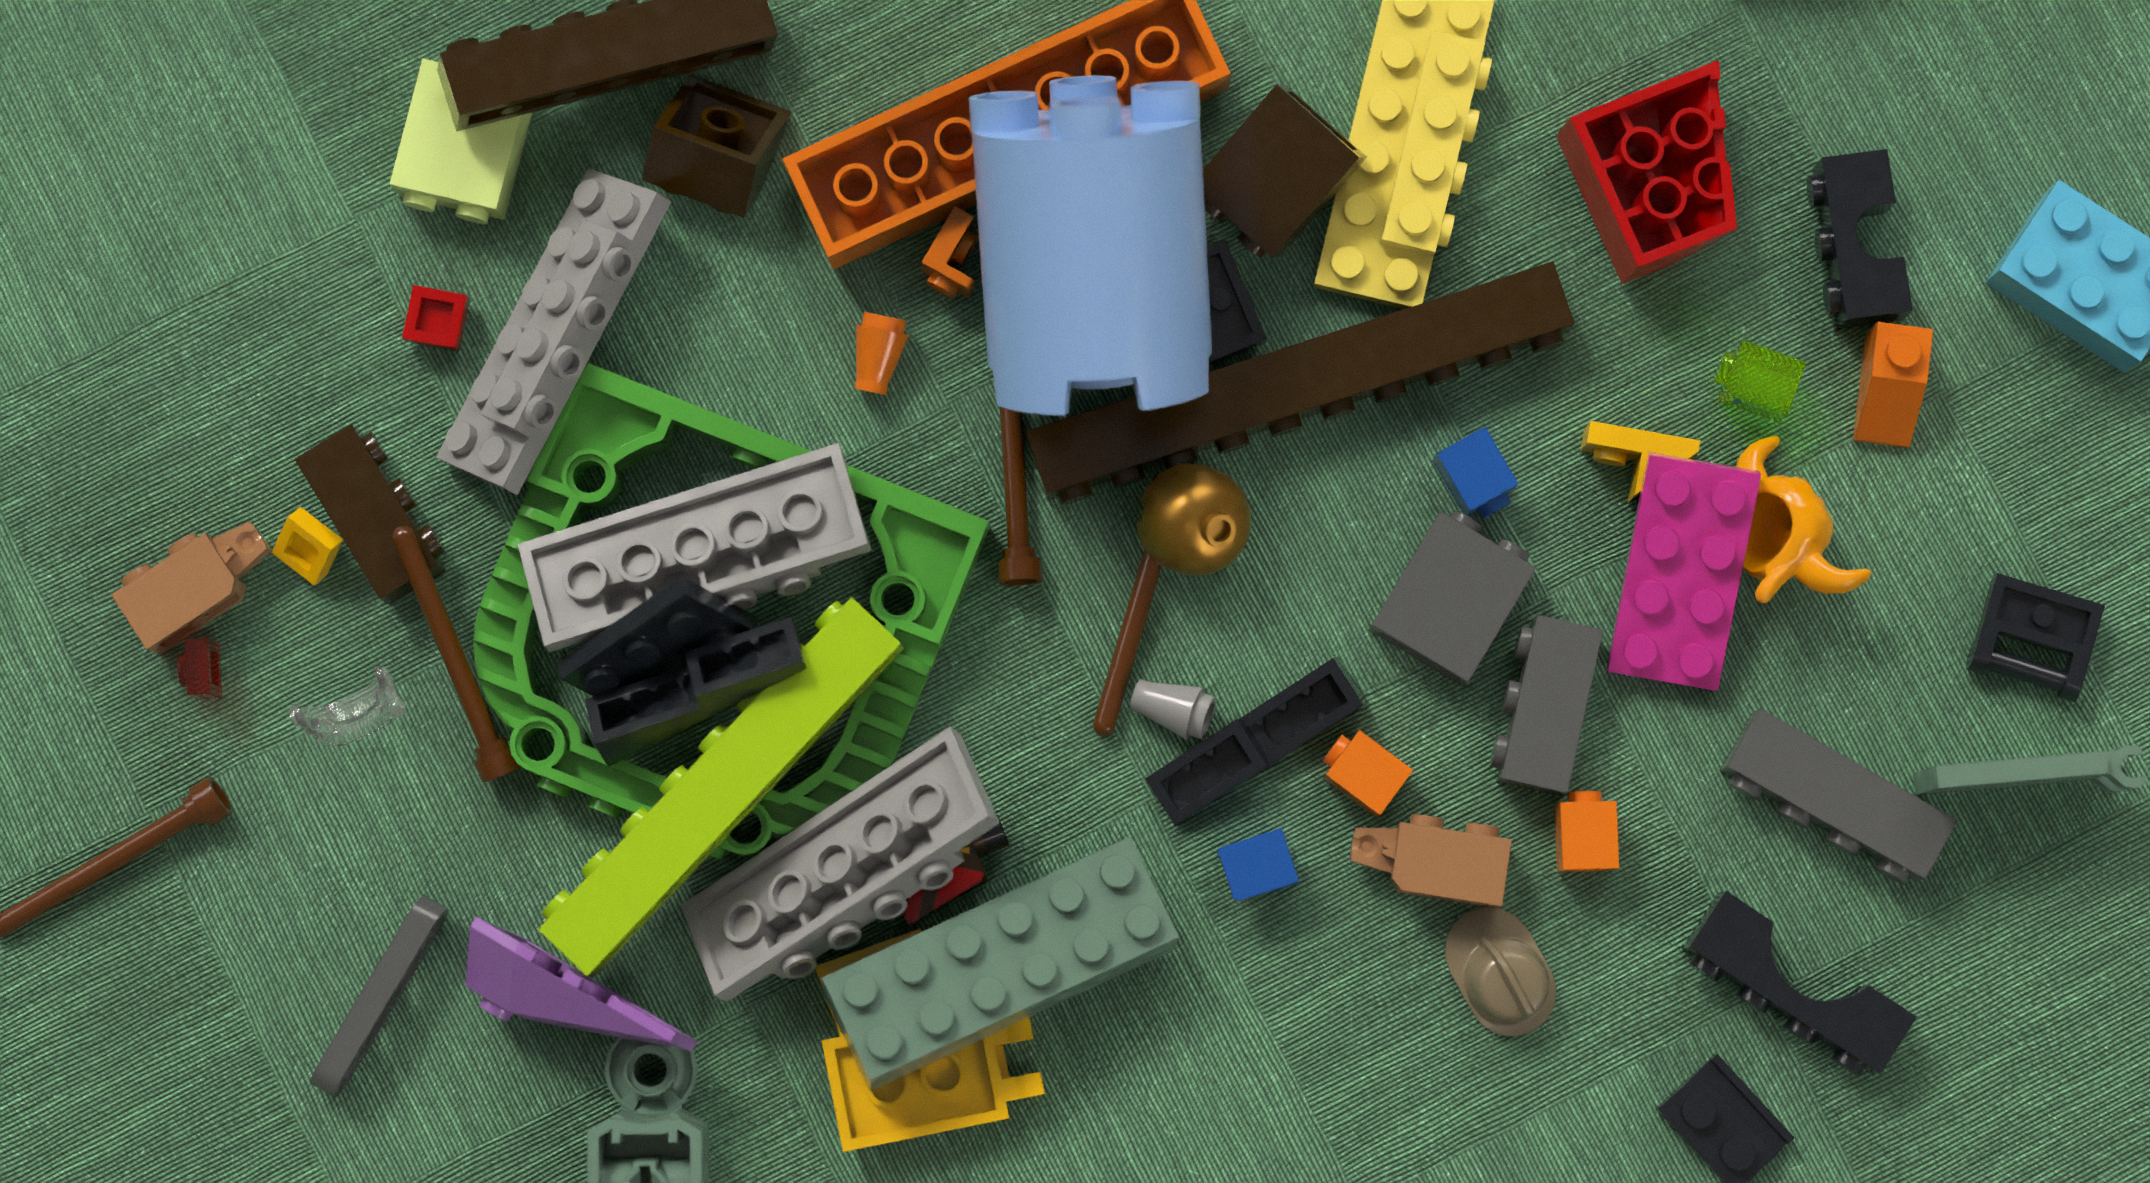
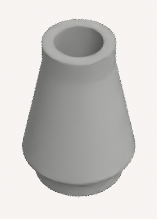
[1130,679,1216,740]

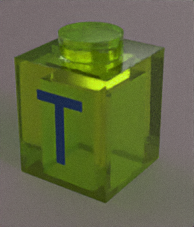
[1713,340,1806,422]

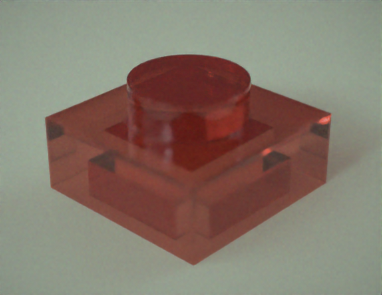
[178,638,222,700]

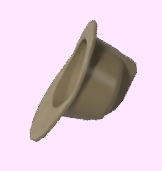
[1445,907,1556,1037]

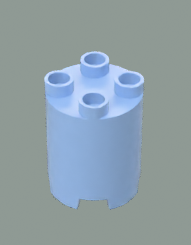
[969,76,1212,415]

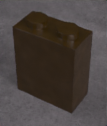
[1203,84,1367,258]

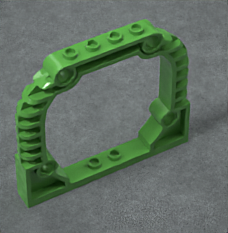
[473,363,990,860]

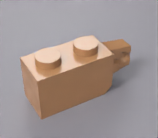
[111,521,271,655]
[1350,814,1512,908]

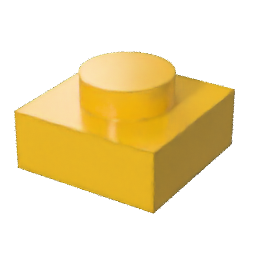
[271,506,343,586]

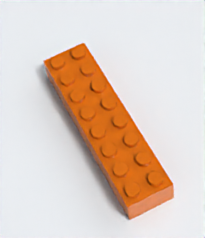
[782,0,1231,270]

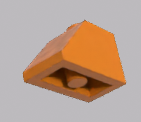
[1853,322,1933,448]

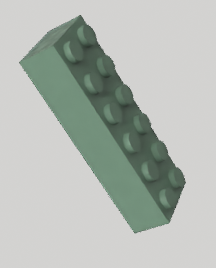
[822,837,1179,1092]

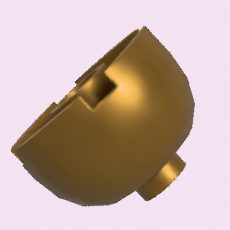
[1137,463,1251,576]

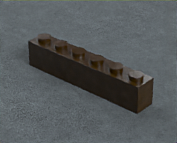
[437,0,778,132]

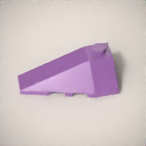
[466,917,698,1051]

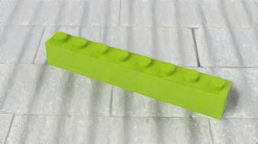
[538,597,904,977]

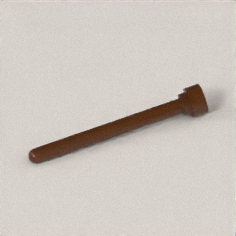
[998,406,1043,586]
[1093,475,1162,736]
[392,526,522,782]
[0,776,233,937]

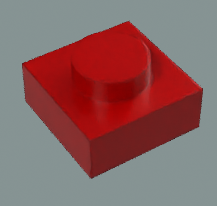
[402,285,470,352]

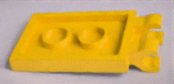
[821,1017,1045,1152]

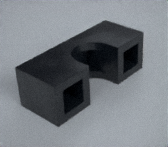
[1806,149,1913,329]

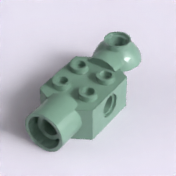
[587,1037,710,1183]

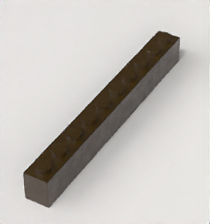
[1026,261,1575,505]

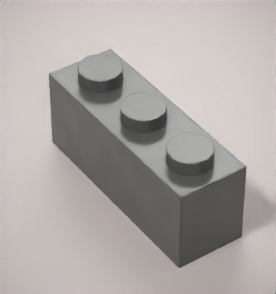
[1490,615,1603,797]

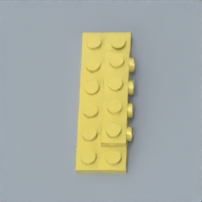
[1313,0,1495,309]

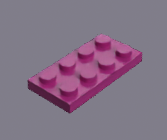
[1607,452,1761,691]

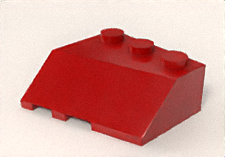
[1556,60,1737,284]

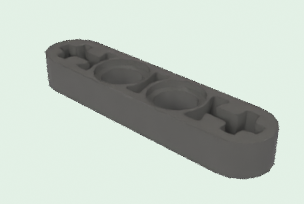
[310,894,449,1098]

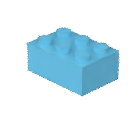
[1985,180,2150,373]

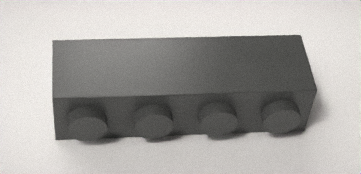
[1719,708,1958,884]

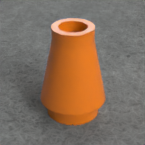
[854,312,910,395]

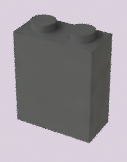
[1369,510,1536,687]

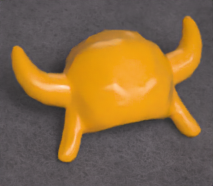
[1736,435,1871,604]

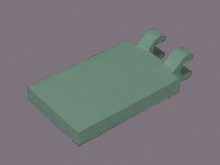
[1913,745,2146,795]

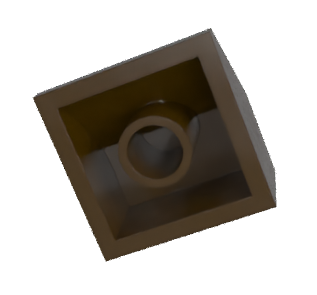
[642,74,791,218]

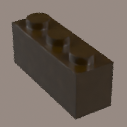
[294,424,446,605]

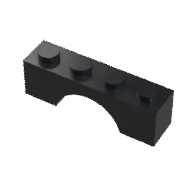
[1682,891,1917,1077]

